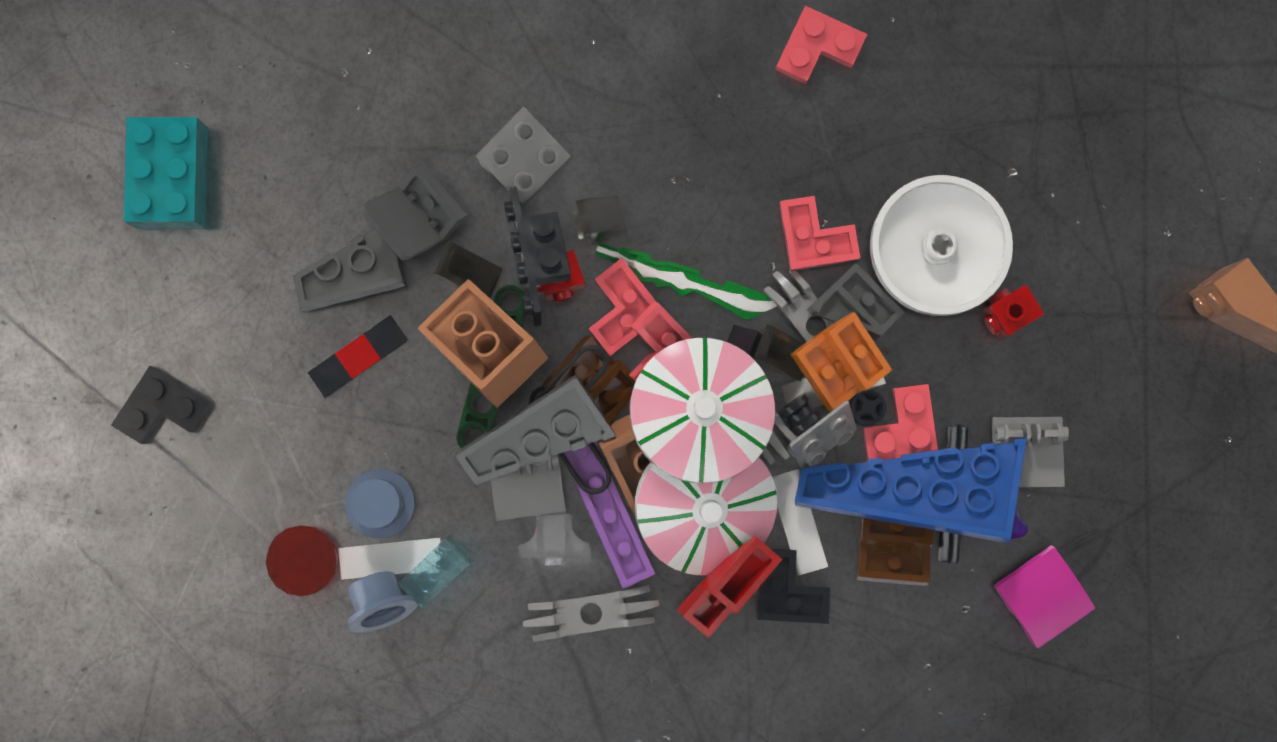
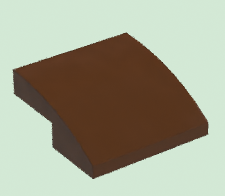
[542,335,635,423]
[857,517,934,586]

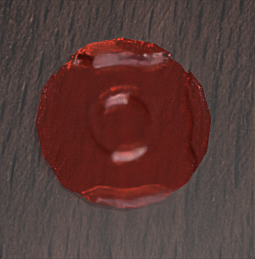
[266,525,339,596]

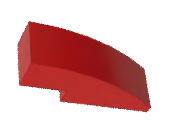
[676,536,782,638]

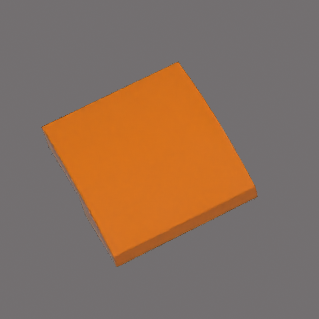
[790,312,892,412]

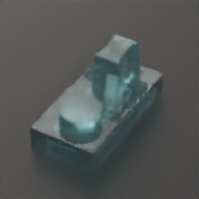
[398,535,474,609]

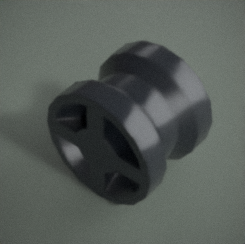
[849,390,887,426]
[777,393,822,436]

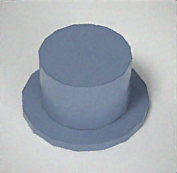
[345,469,415,539]
[347,571,417,633]

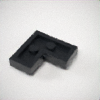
[111,366,212,444]
[756,548,830,624]

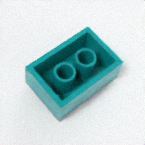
[123,117,208,229]

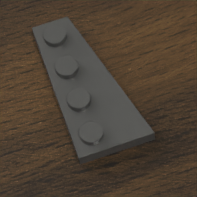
[455,375,616,485]

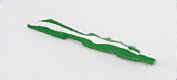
[595,242,777,321]

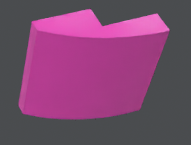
[994,545,1096,649]

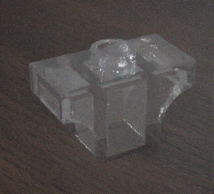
[518,514,591,565]

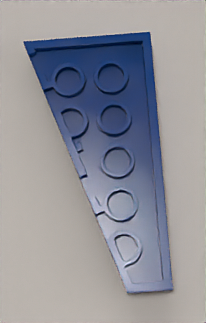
[795,438,1027,543]

